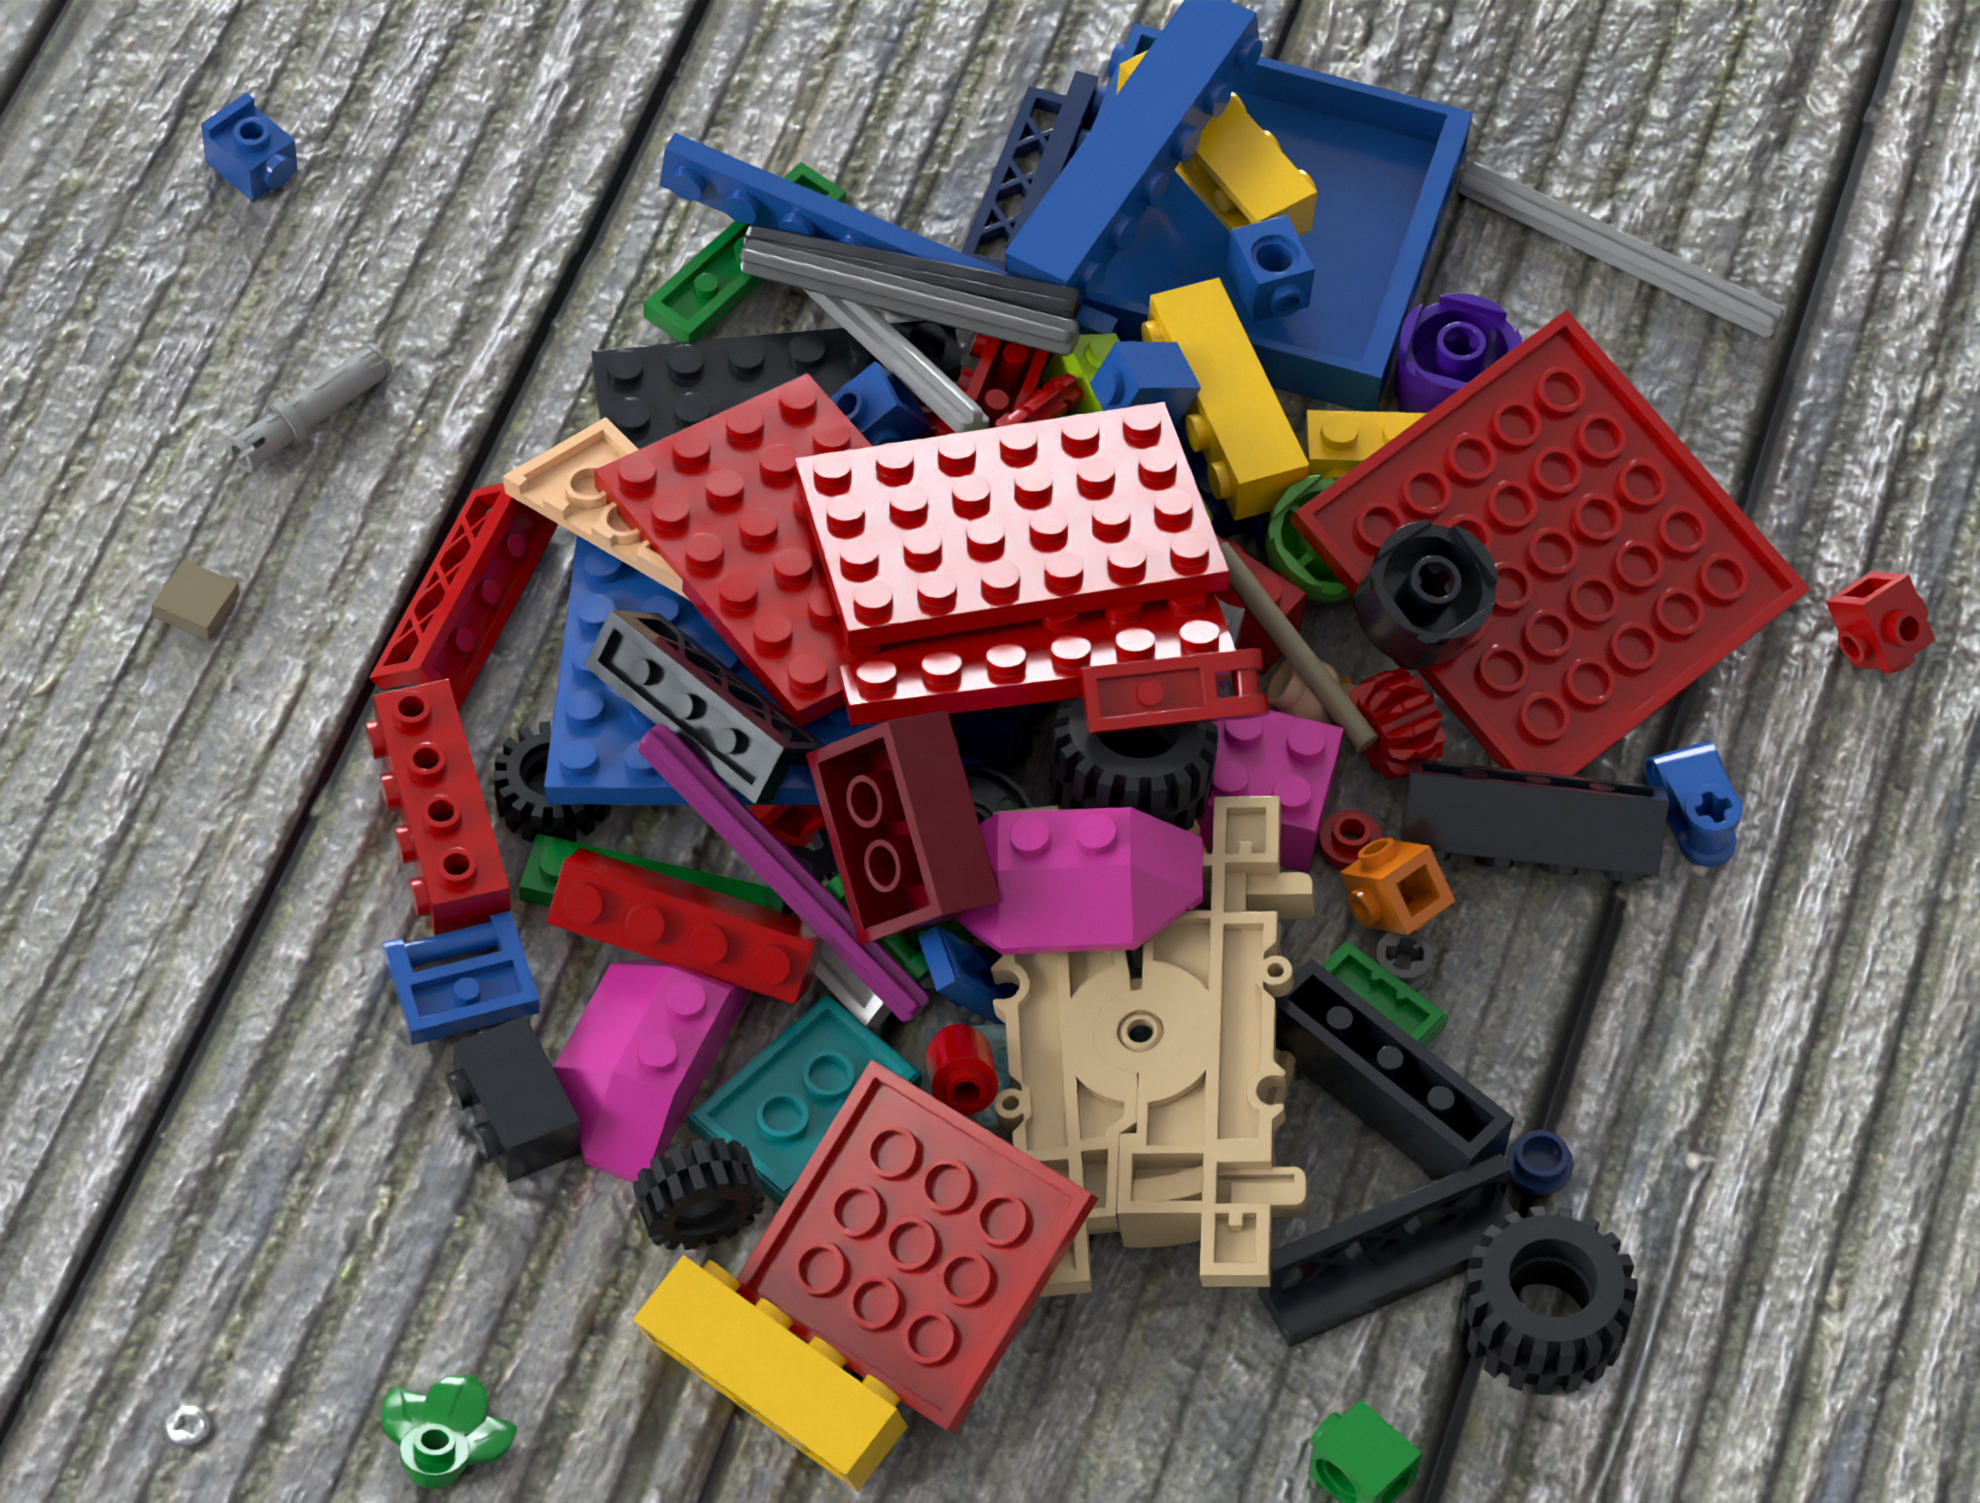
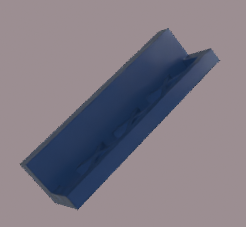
[961,71,1098,272]

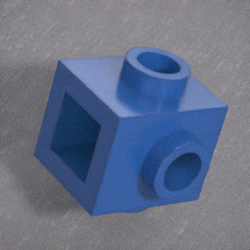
[830,362,931,446]

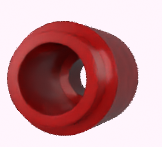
[926,1024,998,1116]

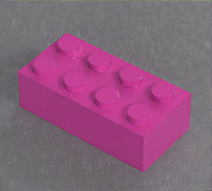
[1195,710,1344,873]

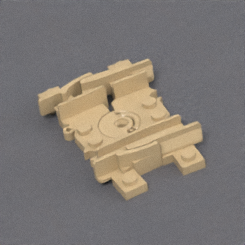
[972,796,1315,1297]

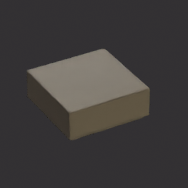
[152,559,240,641]

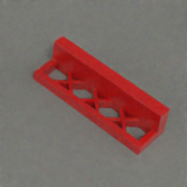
[369,483,559,709]

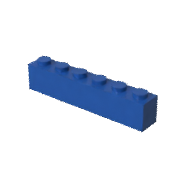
[1004,0,1263,301]

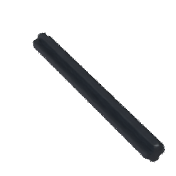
[741,225,1082,321]

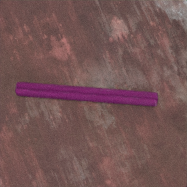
[637,723,930,1022]

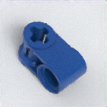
[1645,741,1743,868]

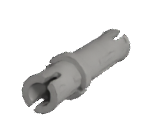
[226,343,392,473]

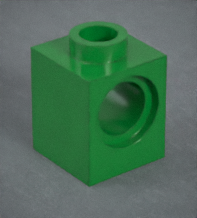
[1308,1400,1422,1503]

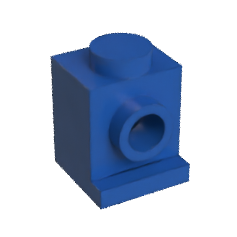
[201,92,298,202]

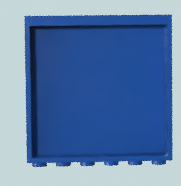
[1074,23,1473,412]

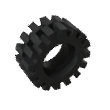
[494,721,610,843]
[633,1138,765,1250]

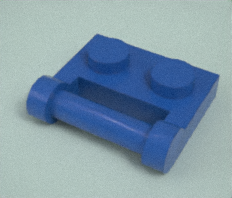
[382,911,540,1045]

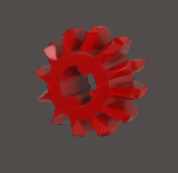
[1349,667,1446,780]

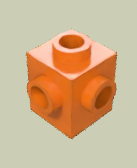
[1339,837,1455,935]

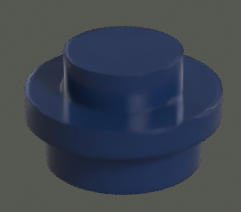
[1506,1130,1574,1195]

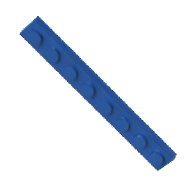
[659,132,1118,335]

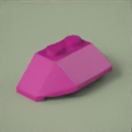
[955,807,1203,955]
[553,958,752,1183]

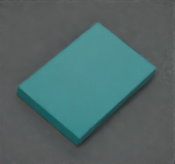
[688,994,922,1207]

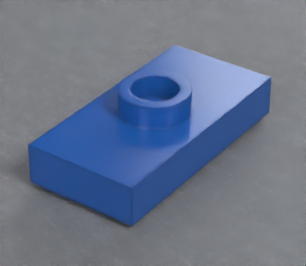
[918,925,1016,1030]

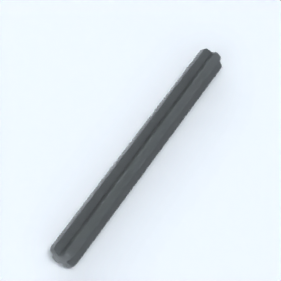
[740,239,1080,356]

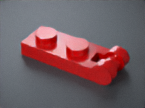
[1079,648,1269,736]

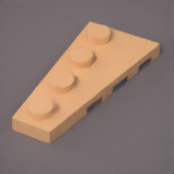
[502,417,689,600]

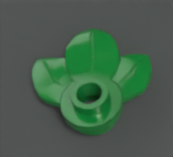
[381,1374,517,1489]

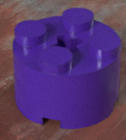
[1393,293,1522,413]

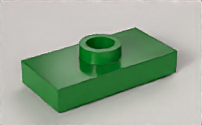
[1321,940,1448,1048]

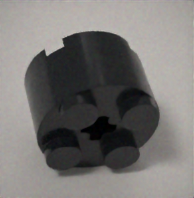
[1352,520,1497,670]

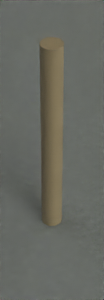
[1220,542,1379,752]

